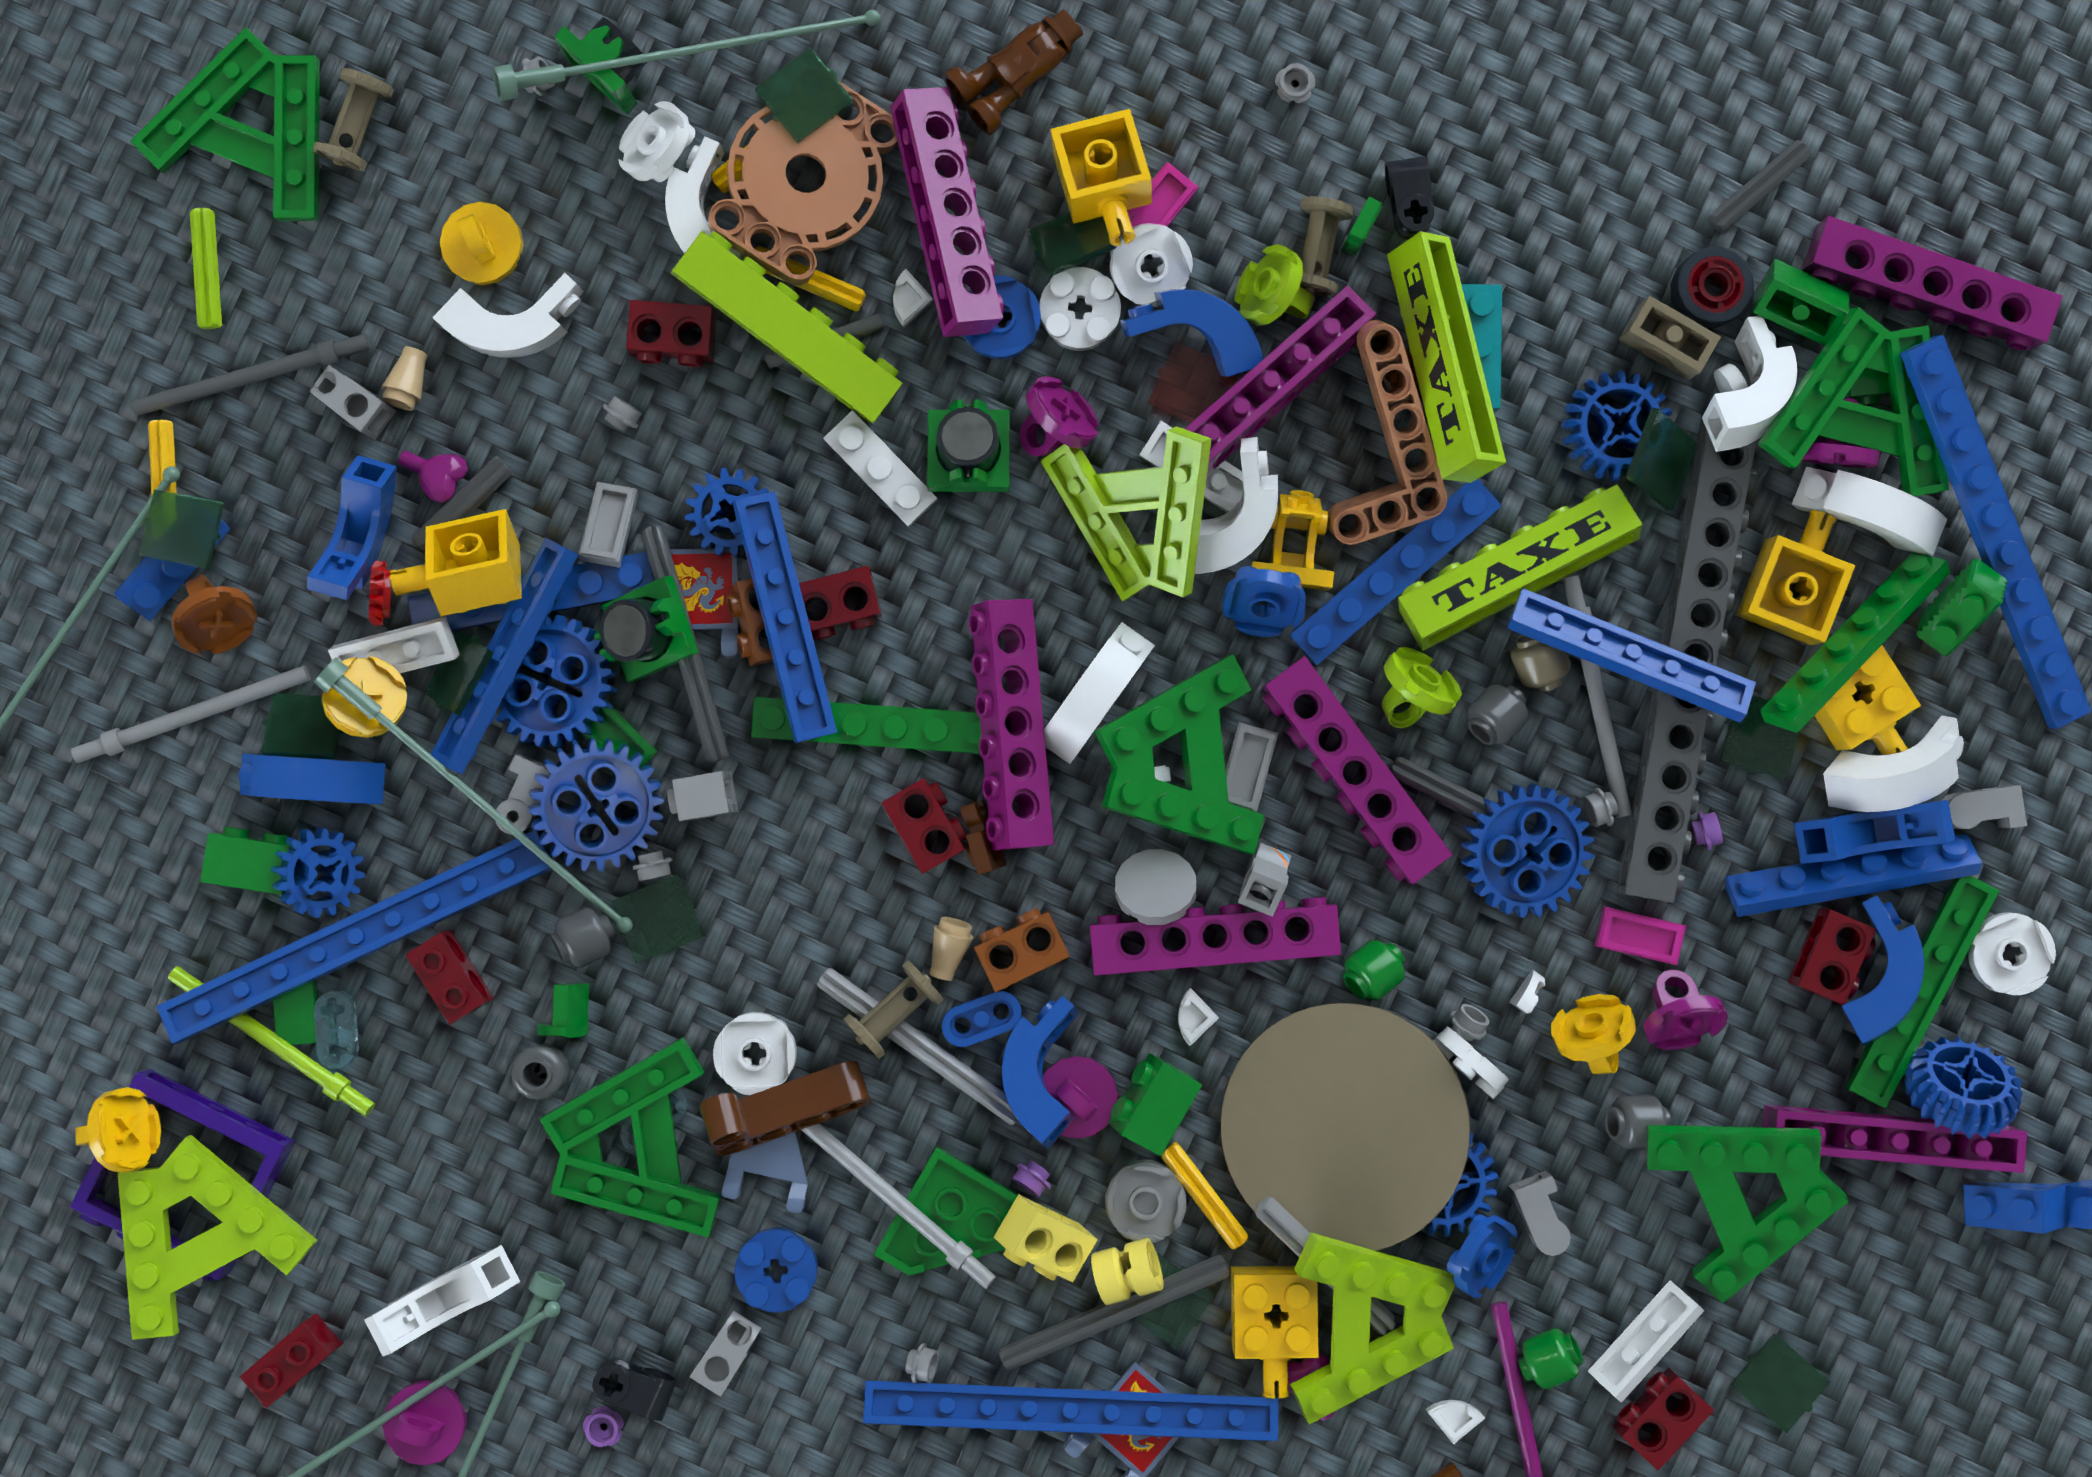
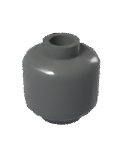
[1467,684,1529,745]
[550,907,615,968]
[511,1044,570,1100]
[1605,1094,1671,1150]

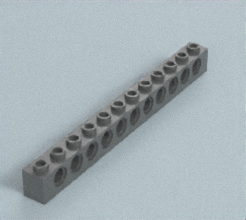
[1616,412,1762,903]

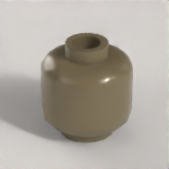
[1510,635,1571,692]

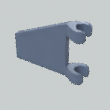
[722,1095,809,1213]

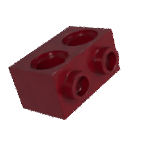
[626,300,717,367]
[799,566,883,641]
[881,778,967,874]
[1787,908,1876,1005]
[405,930,495,1025]
[239,1313,343,1408]
[1613,1367,1714,1471]

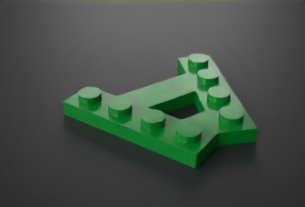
[130,27,320,221]
[1758,307,1949,497]
[1094,654,1265,854]
[539,1037,721,1238]
[1646,1125,1848,1303]

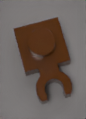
[960,800,1007,875]

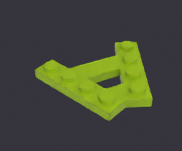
[1041,426,1212,602]
[117,1135,318,1340]
[1290,1232,1455,1425]

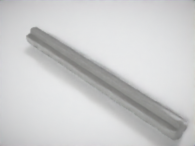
[817,968,1018,1125]

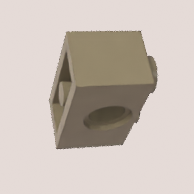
[1618,295,1721,380]

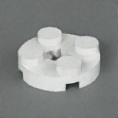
[618,101,695,182]
[1110,223,1193,307]
[1040,267,1121,351]
[1968,912,2056,995]
[713,1012,797,1095]
[1433,1026,1509,1099]

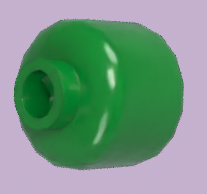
[1343,940,1405,1001]
[1518,1328,1584,1390]

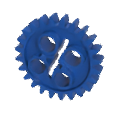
[495,615,618,748]
[528,737,664,871]
[1461,783,1594,918]

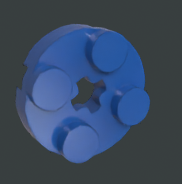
[964,276,1041,360]
[1223,566,1306,637]
[1447,1214,1517,1298]
[734,1227,818,1312]

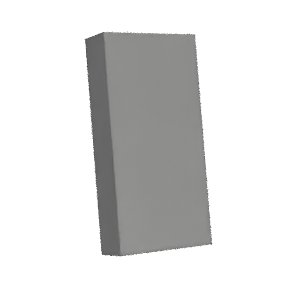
[579,482,638,568]
[1225,722,1278,812]

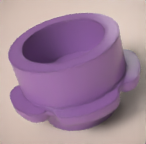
[1690,811,1723,851]
[1012,1160,1051,1198]
[583,1406,624,1447]

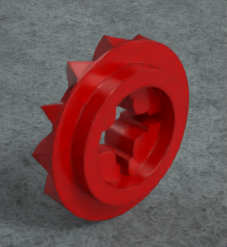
[368,561,392,626]

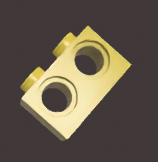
[994,1194,1098,1282]

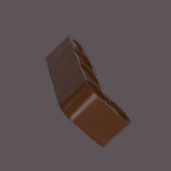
[699,1061,871,1156]

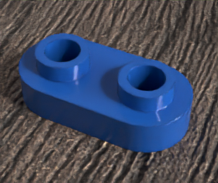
[942,990,1022,1047]

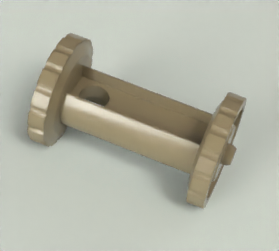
[312,68,394,172]
[1300,196,1354,297]
[843,960,944,1059]

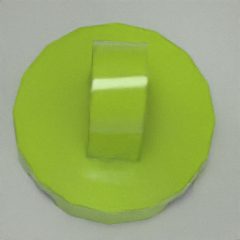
[1234,244,1315,326]
[1382,647,1462,728]

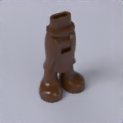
[942,9,1083,136]

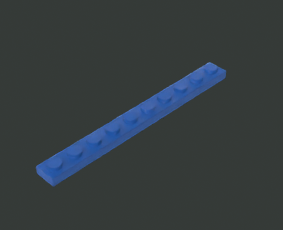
[1900,335,2092,729]
[156,830,552,1044]
[863,1381,1279,1441]

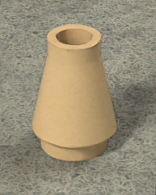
[381,346,428,411]
[929,917,973,981]

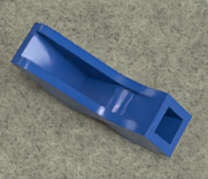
[1963,1180,2092,1234]

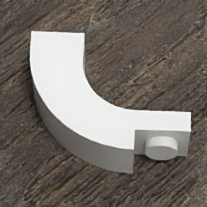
[665,136,746,261]
[432,273,584,358]
[1702,316,1797,452]
[1195,437,1278,574]
[1792,467,1947,557]
[1044,622,1155,764]
[1823,715,1964,812]
[364,1245,520,1357]

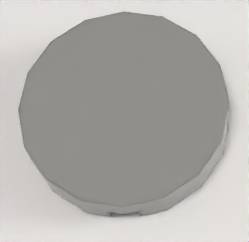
[1115,849,1196,925]
[1105,1160,1187,1243]

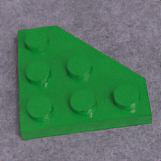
[874,1146,1018,1276]

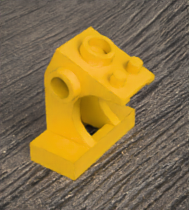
[1249,490,1334,591]

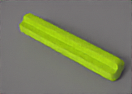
[190,208,222,329]

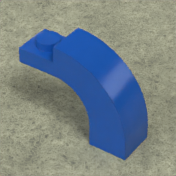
[1120,289,1263,377]
[307,455,397,600]
[239,754,386,804]
[1794,800,1955,864]
[1842,895,1924,1046]
[1002,996,1079,1149]

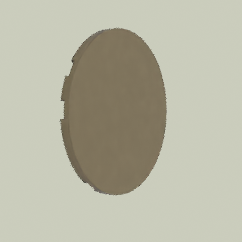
[1221,1003,1470,1251]

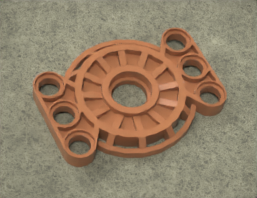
[708,68,898,285]

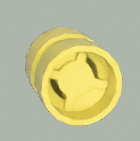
[1091,1237,1164,1306]

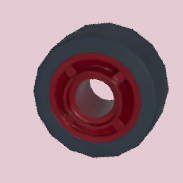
[1670,247,1754,328]

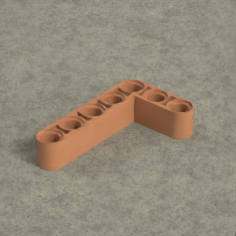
[1327,320,1447,545]

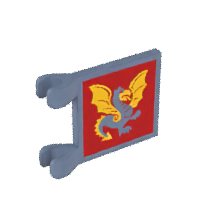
[656,548,740,659]
[1063,1361,1179,1477]

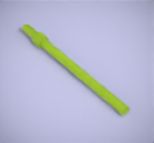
[168,966,375,1117]

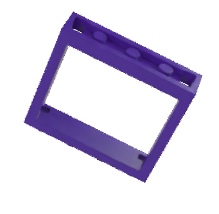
[70,1069,296,1281]

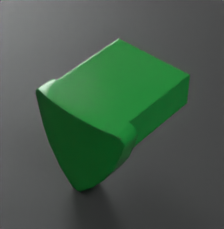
[537,983,589,1038]

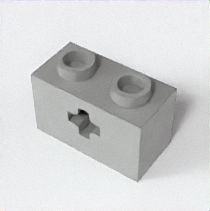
[667,771,739,821]

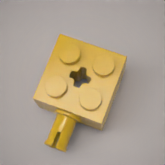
[1050,109,1152,246]
[390,509,522,616]
[1735,510,1856,645]
[1814,645,1921,755]
[1231,1266,1319,1399]

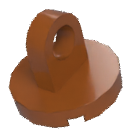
[171,574,257,654]

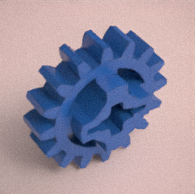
[685,468,770,558]
[271,827,365,918]

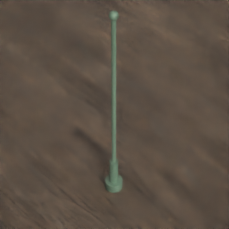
[492,10,880,101]
[0,466,180,732]
[313,658,633,933]
[458,1271,565,1477]
[280,1301,561,1477]

